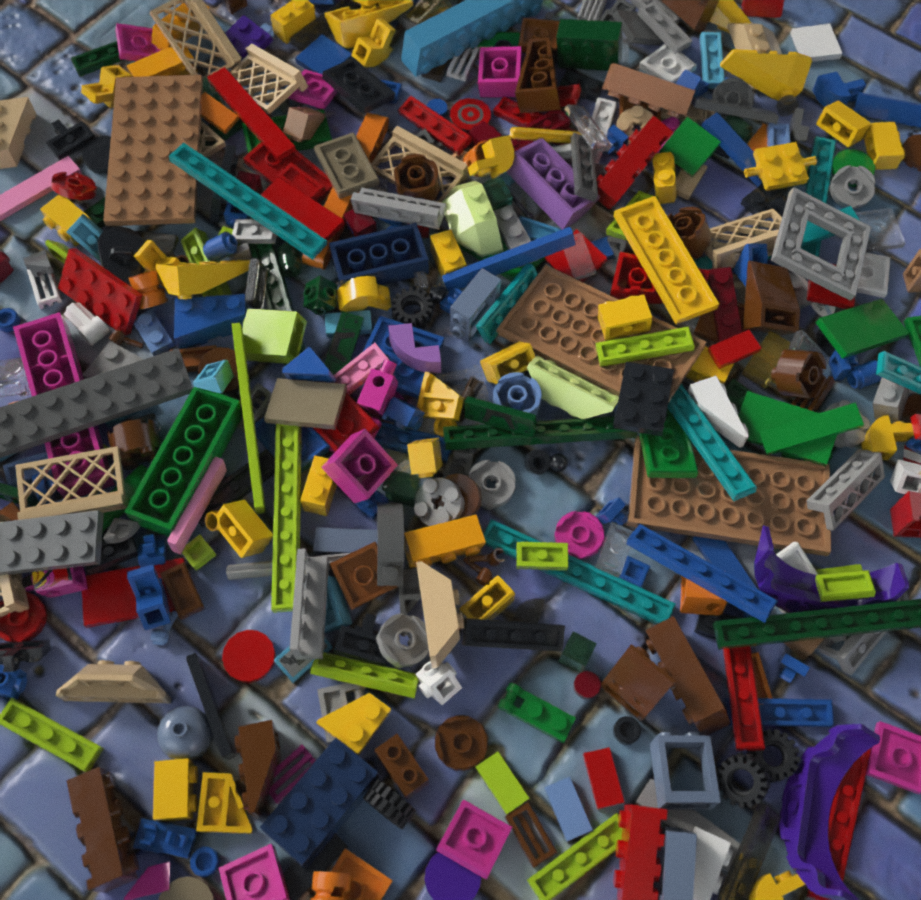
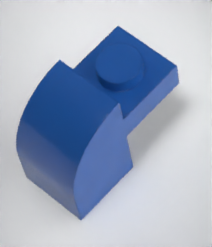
[812,71,866,107]
[127,564,171,631]

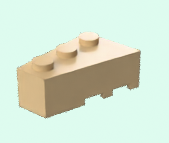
[0,97,37,169]

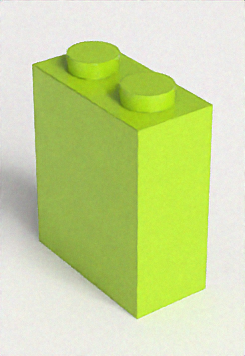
[242,309,307,364]

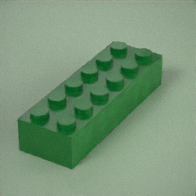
[125,387,243,537]

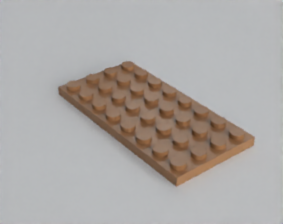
[103,75,203,226]
[497,265,706,403]
[627,436,831,556]

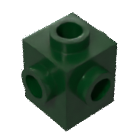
[303,275,338,316]

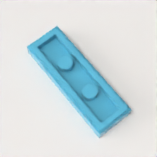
[700,32,725,88]

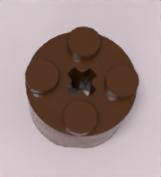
[394,154,440,201]
[667,207,712,259]
[771,349,826,399]
[107,419,162,470]

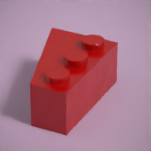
[890,491,921,538]

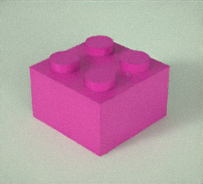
[478,47,522,98]
[321,429,398,503]

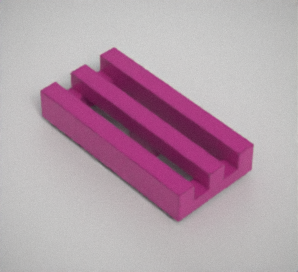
[269,744,316,804]

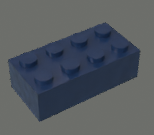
[329,223,429,287]
[259,737,380,870]

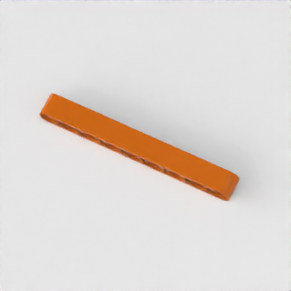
[302,112,389,270]

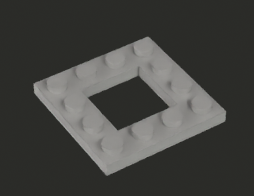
[771,187,871,300]

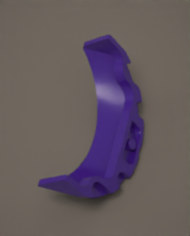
[754,525,910,613]
[779,724,880,900]

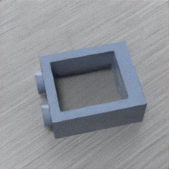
[450,268,501,343]
[650,732,721,810]
[653,826,697,900]

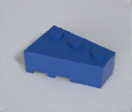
[174,294,249,349]

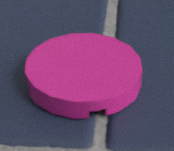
[554,511,604,560]

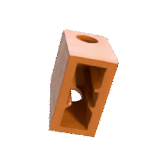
[680,571,727,616]

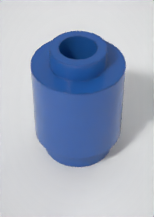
[203,232,238,261]
[846,360,882,389]

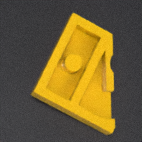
[316,693,391,756]
[196,772,252,834]

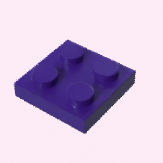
[225,15,273,62]

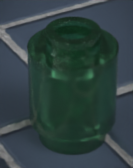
[724,115,753,143]
[277,243,302,278]

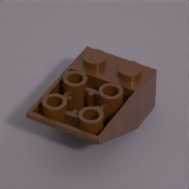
[743,261,800,336]
[601,644,675,722]
[235,720,282,820]

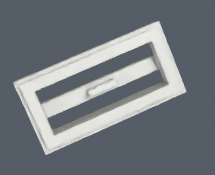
[447,47,479,82]
[27,269,62,309]

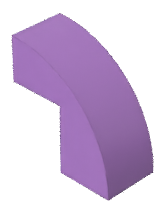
[388,323,441,374]

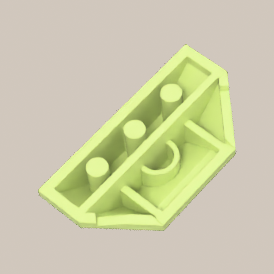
[441,181,503,257]
[527,356,619,419]

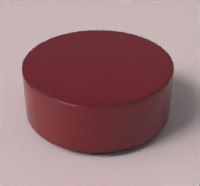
[573,671,601,699]

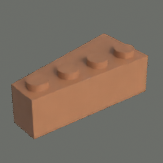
[602,64,695,118]

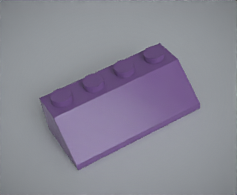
[506,138,600,229]

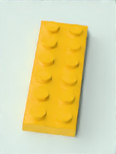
[613,196,719,325]

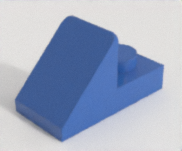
[676,70,709,103]

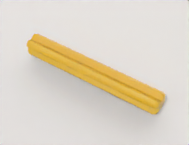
[509,127,586,144]

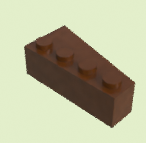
[661,0,719,34]
[515,37,561,113]
[645,616,731,736]
[66,767,139,893]

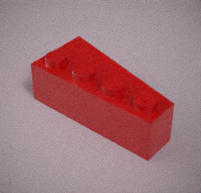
[596,115,673,210]
[610,252,710,304]
[613,805,668,900]

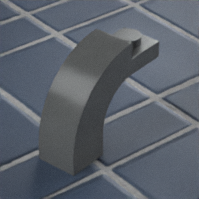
[377,502,404,586]

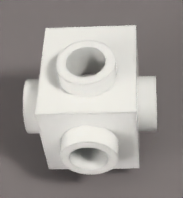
[415,661,462,705]

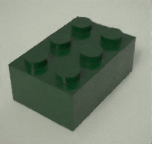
[556,19,622,71]

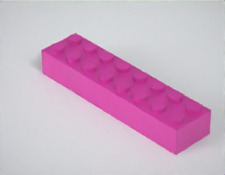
[13,312,115,500]

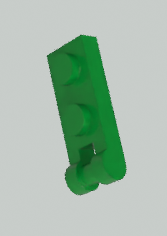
[497,682,576,744]

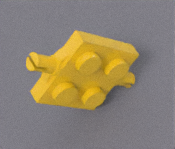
[744,142,817,191]

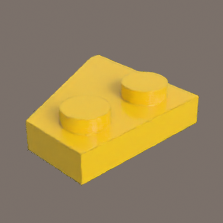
[417,371,464,421]

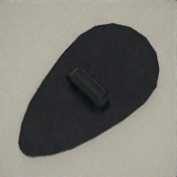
[98,226,144,286]

